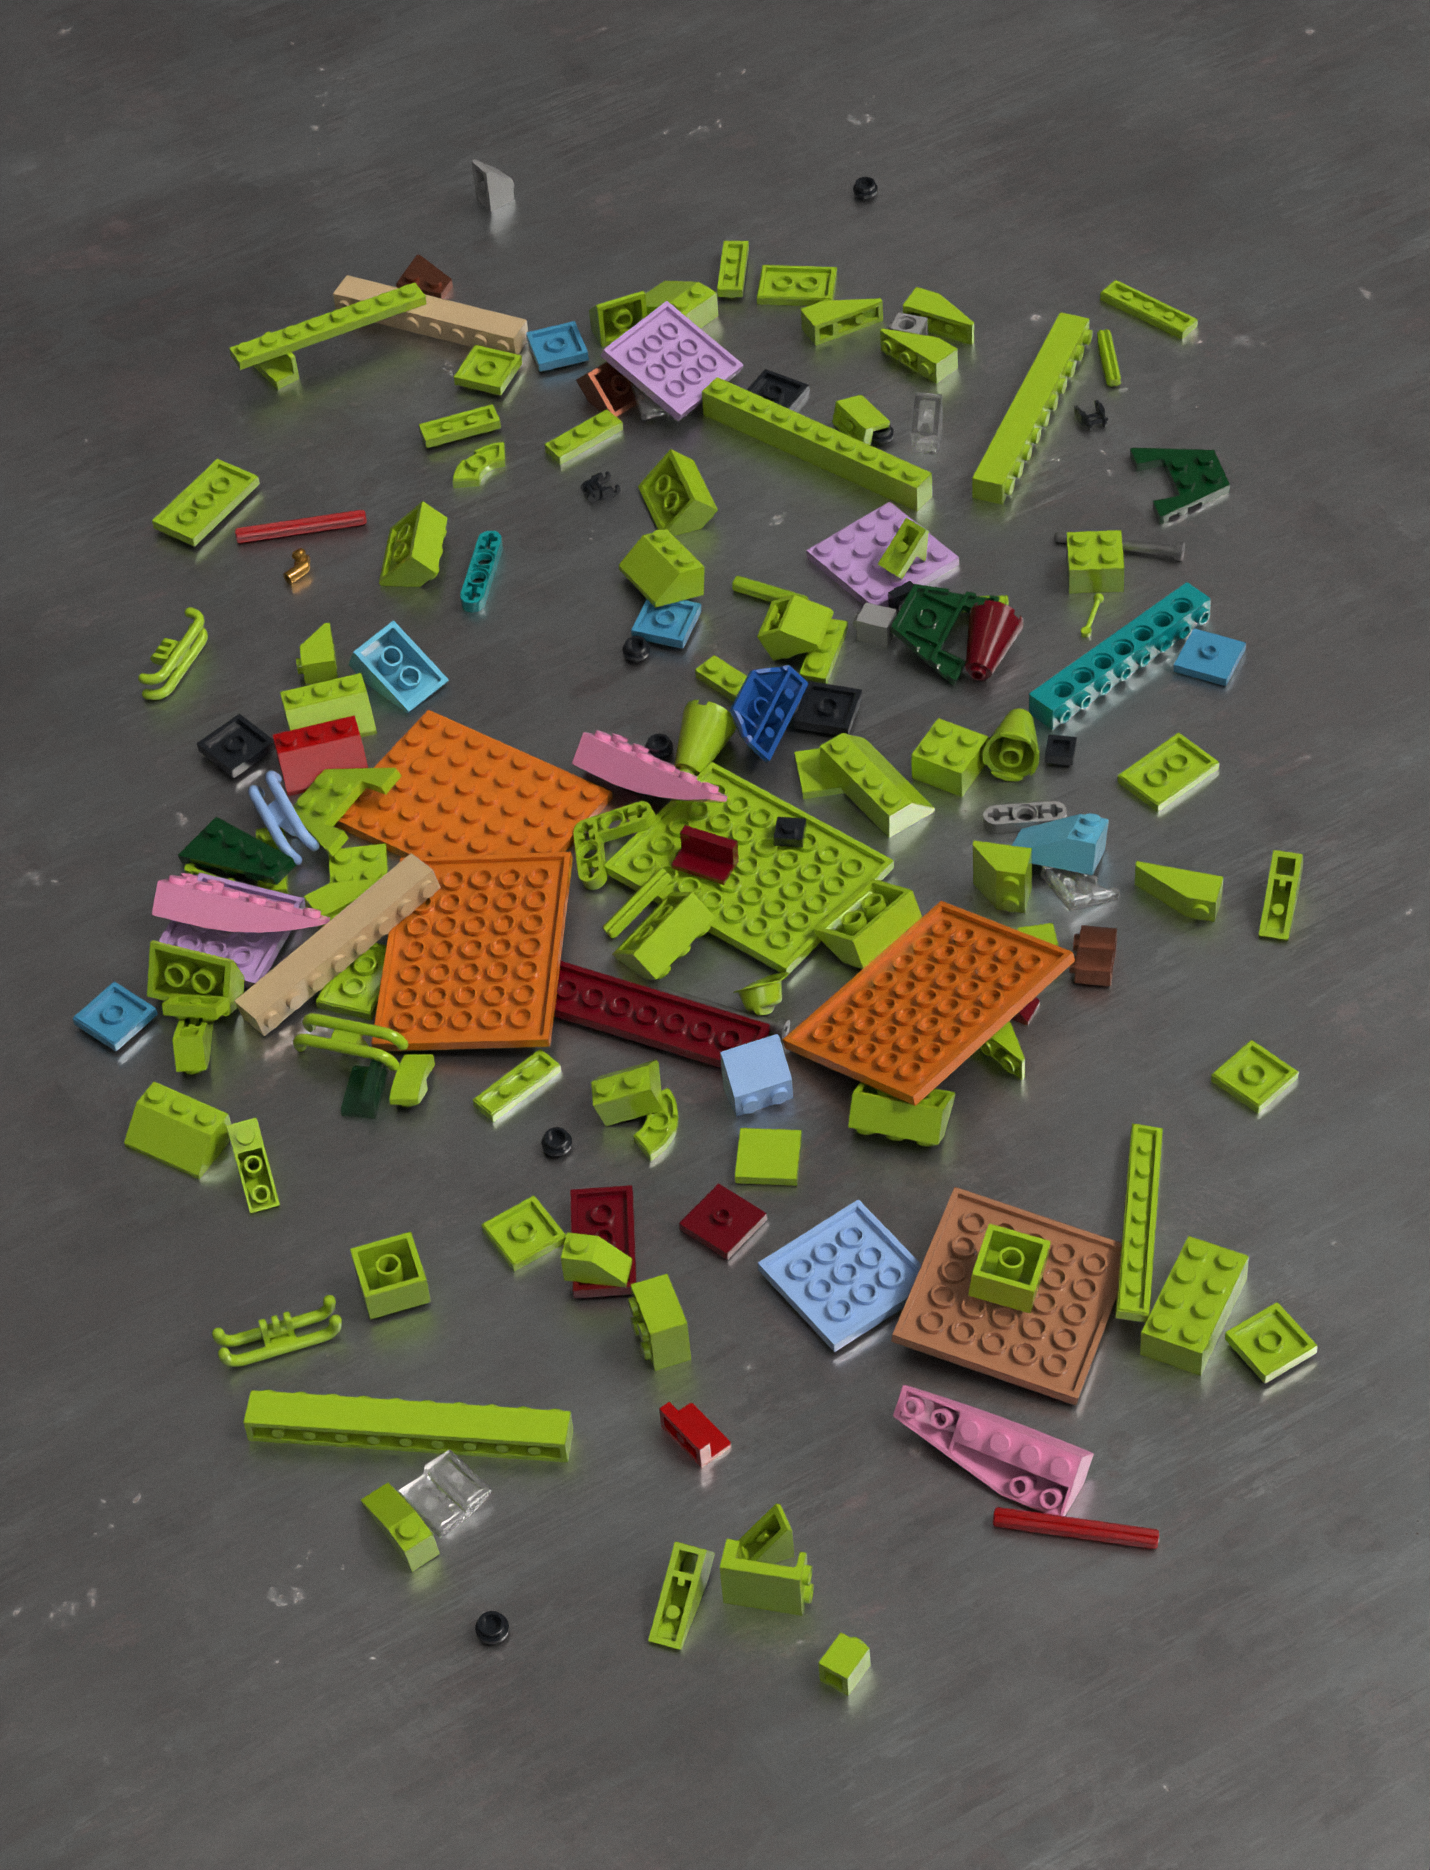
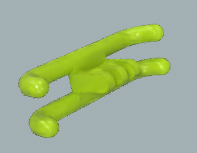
[138,607,208,701]
[293,1013,409,1071]
[212,1295,342,1367]

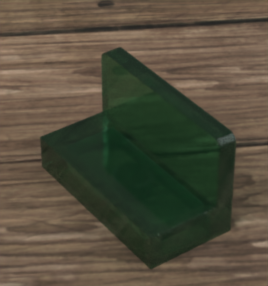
[340,1059,389,1119]

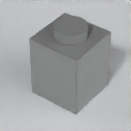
[853,602,897,648]

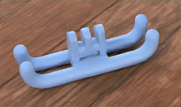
[248,771,320,865]

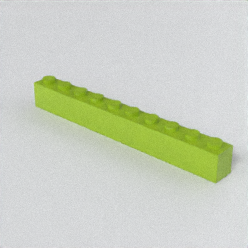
[972,312,1093,505]
[702,377,932,512]
[243,1389,574,1463]

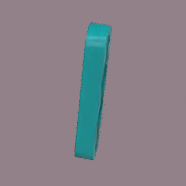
[460,530,503,613]

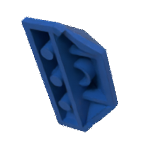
[729,665,809,763]

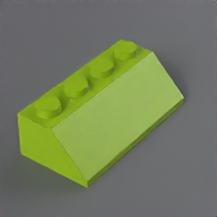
[820,733,935,838]

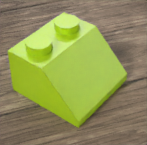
[589,291,647,347]
[972,840,1032,913]
[591,1059,663,1126]

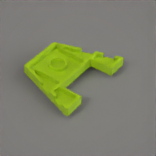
[293,768,401,857]

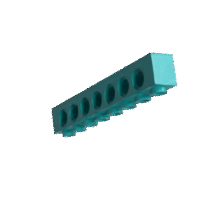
[1029,582,1211,731]

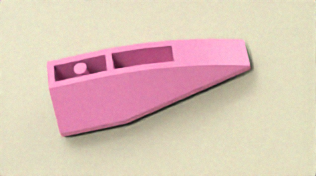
[572,730,728,802]
[152,873,330,933]
[893,1385,1094,1516]

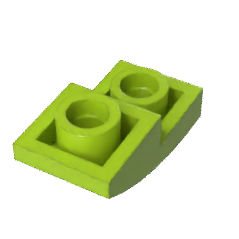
[389,1054,435,1107]

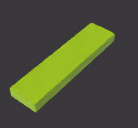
[1100,280,1198,340]

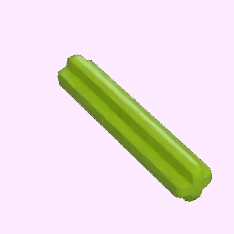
[1097,329,1121,387]
[732,576,808,602]
[602,868,672,939]

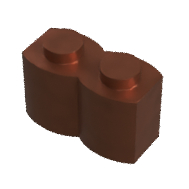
[1069,925,1117,986]

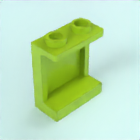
[719,1539,814,1616]

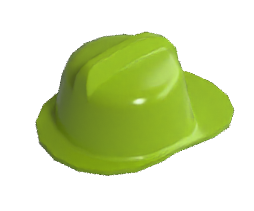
[733,972,790,1016]

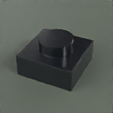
[888,581,914,615]
[1045,734,1077,765]
[774,817,807,848]

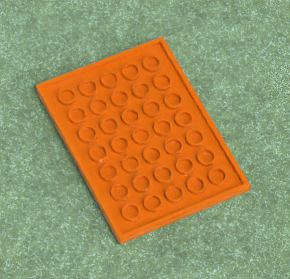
[334,710,613,857]
[371,852,573,1051]
[782,901,1075,1106]

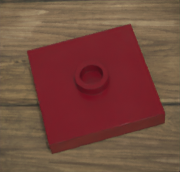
[679,1183,767,1260]

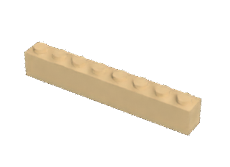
[333,275,528,355]
[234,853,441,1037]

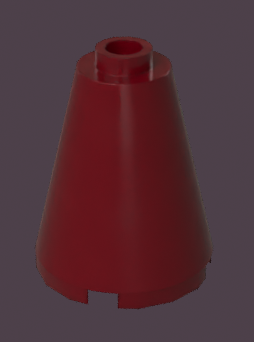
[965,600,1024,680]

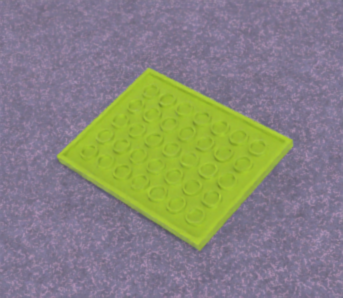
[603,762,894,973]

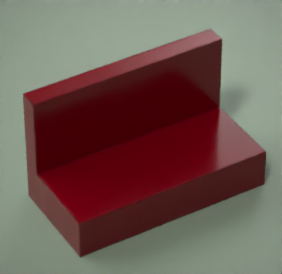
[671,825,739,885]

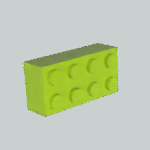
[1140,1236,1249,1376]

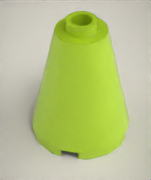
[674,699,736,776]
[983,708,1040,782]

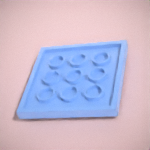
[758,1199,922,1352]

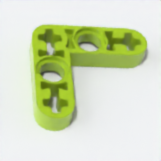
[573,801,656,890]

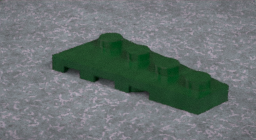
[178,817,296,885]

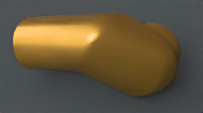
[283,548,310,585]

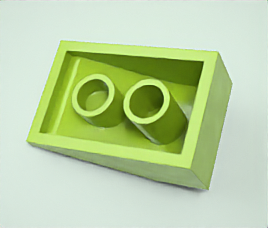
[645,280,719,329]

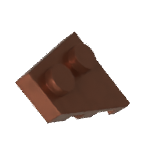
[396,254,453,299]

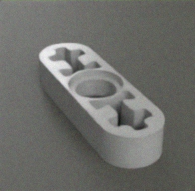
[983,801,1067,834]

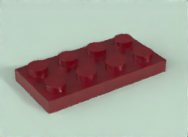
[570,1185,637,1298]

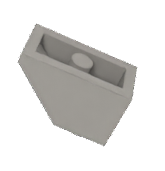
[472,160,515,212]

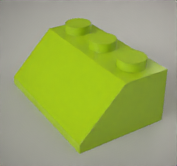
[638,449,718,536]
[378,501,448,587]
[619,529,704,608]
[280,673,377,738]
[812,878,922,969]
[612,892,715,980]
[147,940,245,1016]
[124,1081,231,1180]
[848,1082,956,1147]

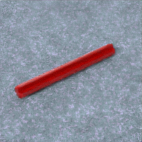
[235,509,367,544]
[993,1507,1160,1549]

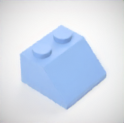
[720,1034,793,1117]

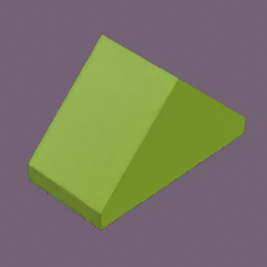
[739,1503,795,1564]

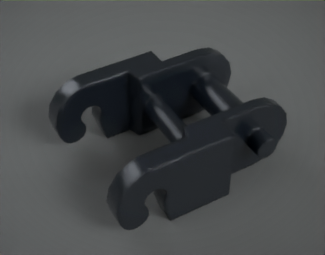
[1074,400,1108,431]
[581,471,621,502]

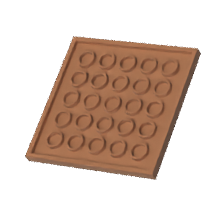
[891,1187,1121,1405]

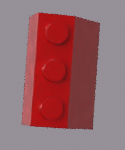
[272,715,368,797]

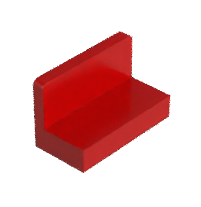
[659,1401,731,1468]

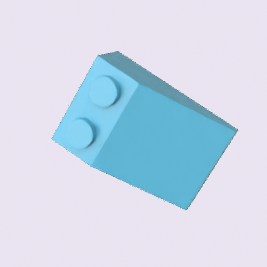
[348,620,449,714]
[1012,813,1109,875]

